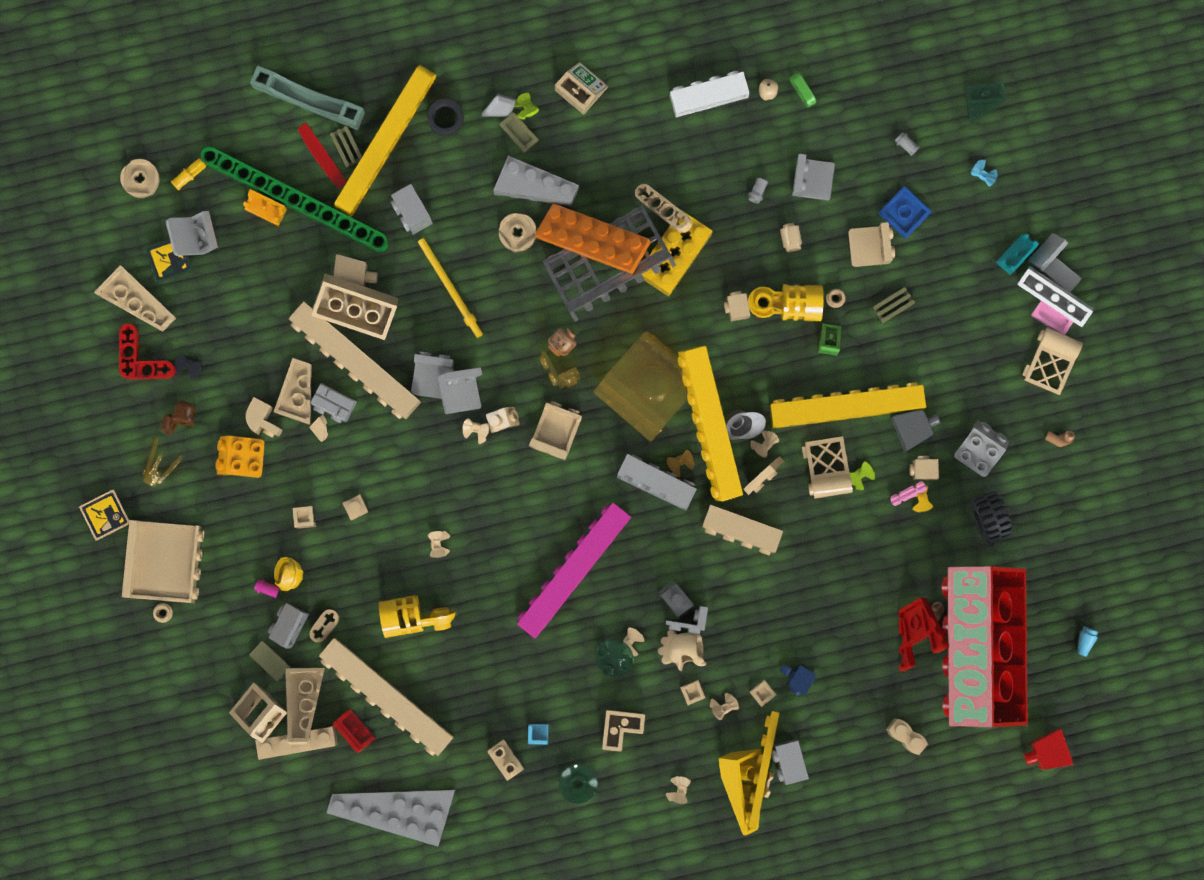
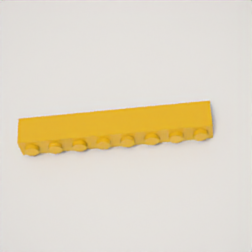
[678,346,743,501]
[769,382,926,429]

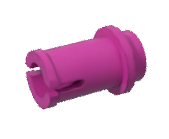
[254,579,280,598]

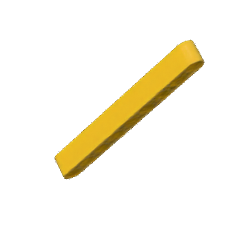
[333,65,436,217]

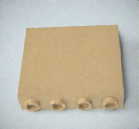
[122,520,204,603]

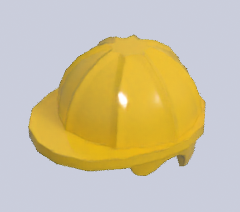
[274,557,303,591]

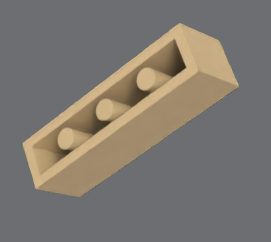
[702,505,783,556]
[255,726,338,760]

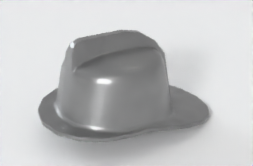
[724,409,766,440]

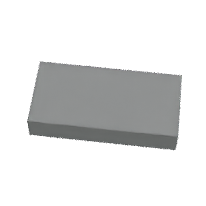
[1028,233,1068,271]
[1040,258,1082,292]

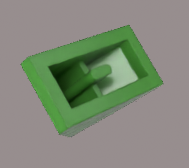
[818,323,842,356]

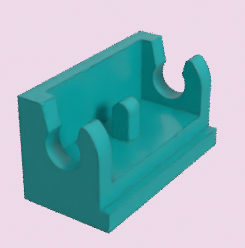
[996,234,1039,275]

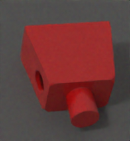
[1023,728,1074,770]

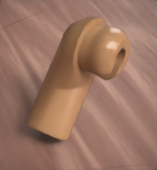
[1045,431,1075,447]

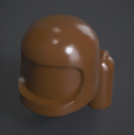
[161,401,196,435]

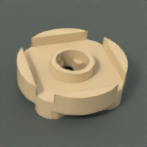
[120,159,160,198]
[499,213,536,252]

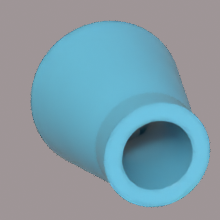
[1076,626,1098,657]

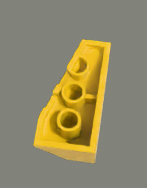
[719,749,762,835]

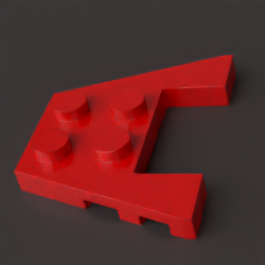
[899,597,949,671]

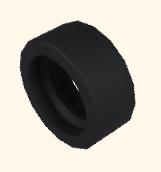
[427,98,464,136]

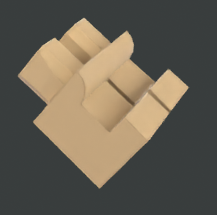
[487,739,524,781]

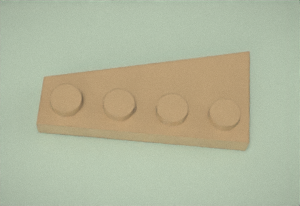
[285,668,325,745]

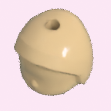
[759,79,778,100]

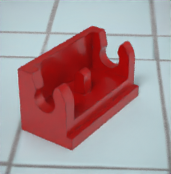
[332,709,376,753]

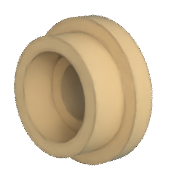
[826,289,845,308]
[153,603,173,623]

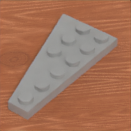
[327,790,455,846]

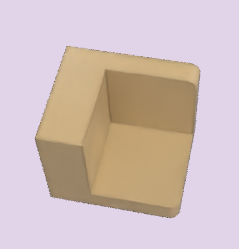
[293,506,316,529]

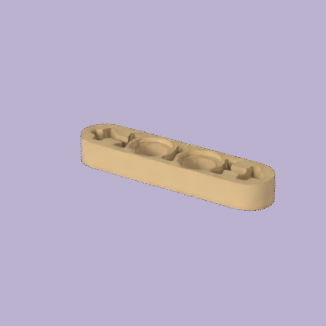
[635,184,692,232]

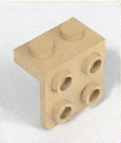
[848,222,895,267]

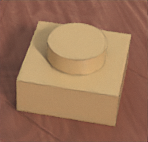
[343,495,369,521]

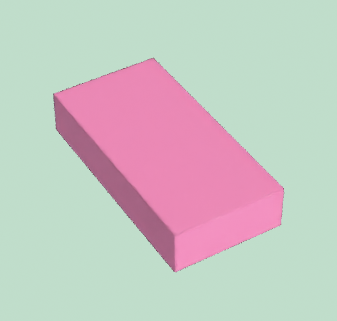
[1031,300,1073,335]

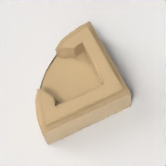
[309,415,328,442]

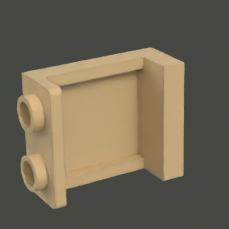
[529,401,582,460]

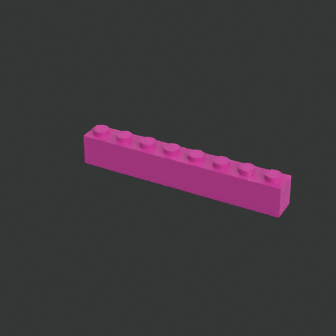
[517,503,631,639]

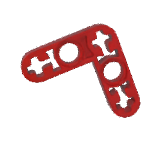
[119,324,176,380]

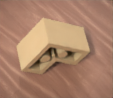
[602,710,645,752]

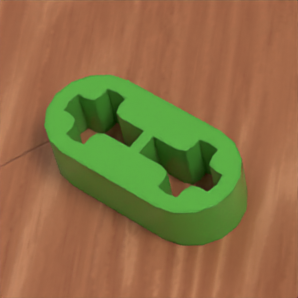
[789,72,816,108]

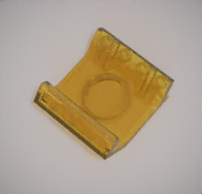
[593,331,688,442]

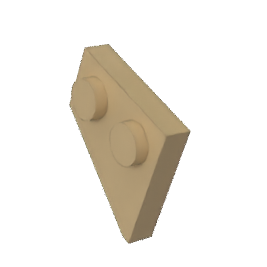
[744,456,785,495]

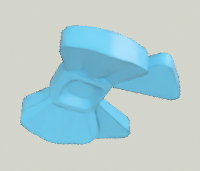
[971,160,998,186]

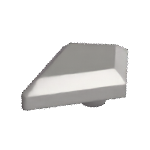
[482,94,516,117]

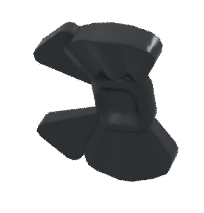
[175,354,202,380]

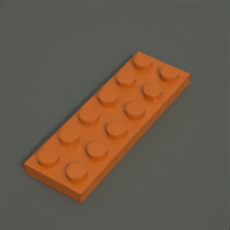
[535,203,651,274]

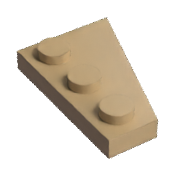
[274,358,312,425]

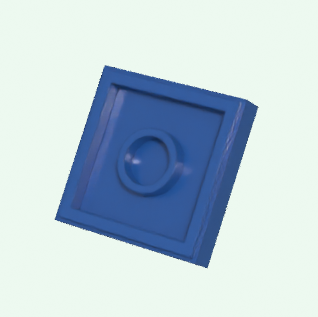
[878,186,932,240]

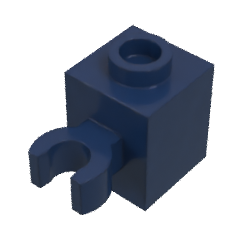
[780,665,817,696]

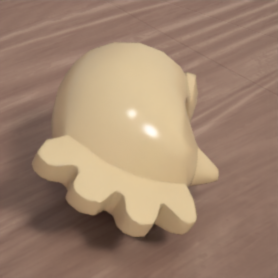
[658,630,706,671]

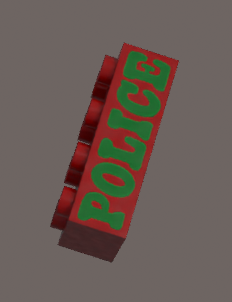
[942,566,1028,727]

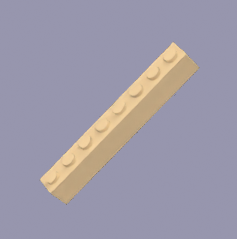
[289,302,421,419]
[319,638,454,756]

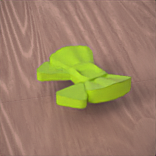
[514,93,539,119]
[849,462,875,490]

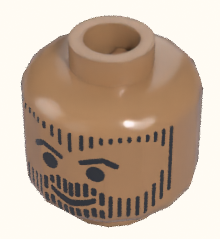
[548,328,576,356]

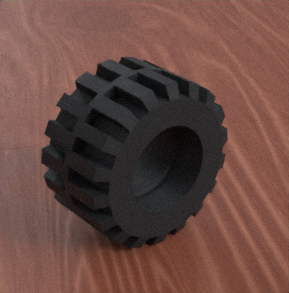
[971,491,1012,544]

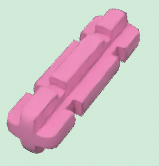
[890,481,927,506]

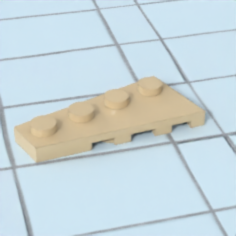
[94,265,176,332]

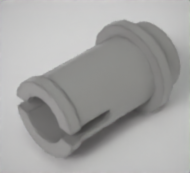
[895,132,919,156]
[748,178,768,204]

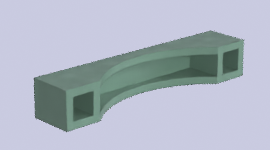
[250,65,365,130]

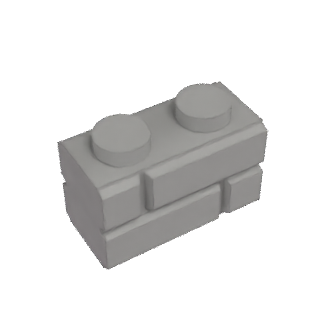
[310,383,357,423]

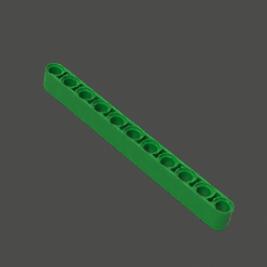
[201,147,388,252]

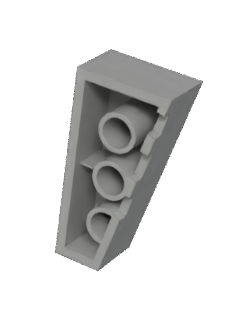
[493,156,579,207]
[617,454,696,510]

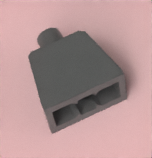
[891,410,940,452]
[657,580,695,621]

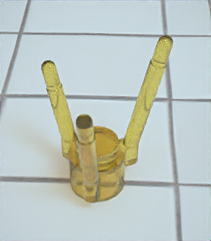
[142,438,182,487]

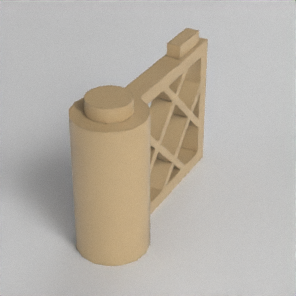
[1022,327,1083,395]
[802,436,853,499]

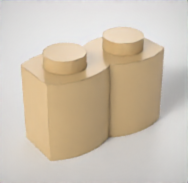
[886,718,928,755]

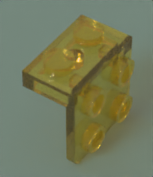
[539,350,580,389]

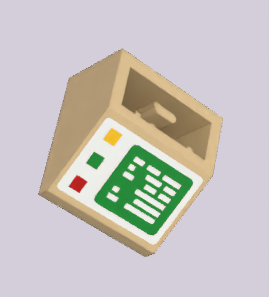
[555,62,608,115]

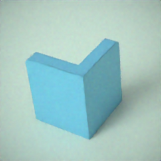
[528,724,548,744]

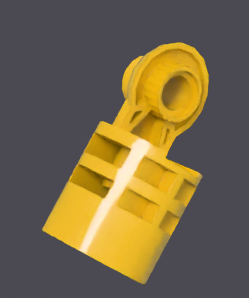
[748,284,823,321]
[379,595,456,638]

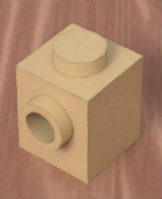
[724,291,750,321]
[910,456,939,480]

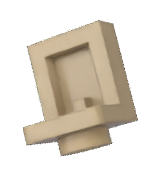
[486,407,519,433]

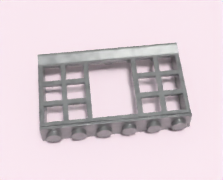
[543,205,676,322]

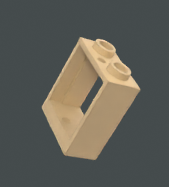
[229,683,287,743]

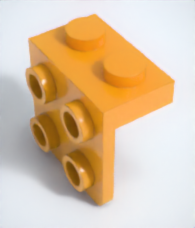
[216,436,264,478]

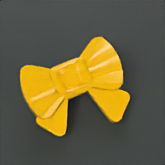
[913,486,933,512]

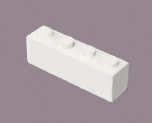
[670,71,749,117]
[1017,266,1094,327]

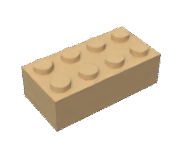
[311,274,398,340]

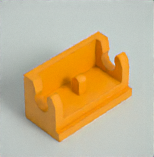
[243,189,287,226]

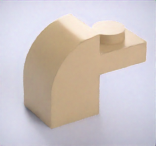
[246,397,283,438]

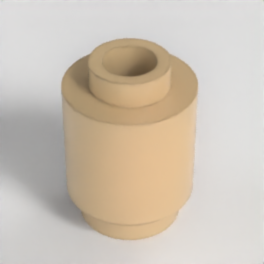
[780,223,802,252]

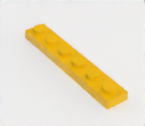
[745,711,779,830]

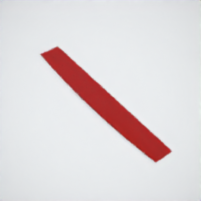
[297,123,347,189]

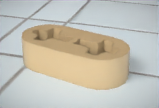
[310,609,339,642]

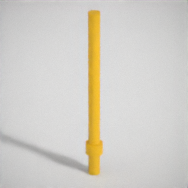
[418,238,483,338]

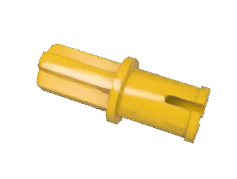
[171,159,206,191]

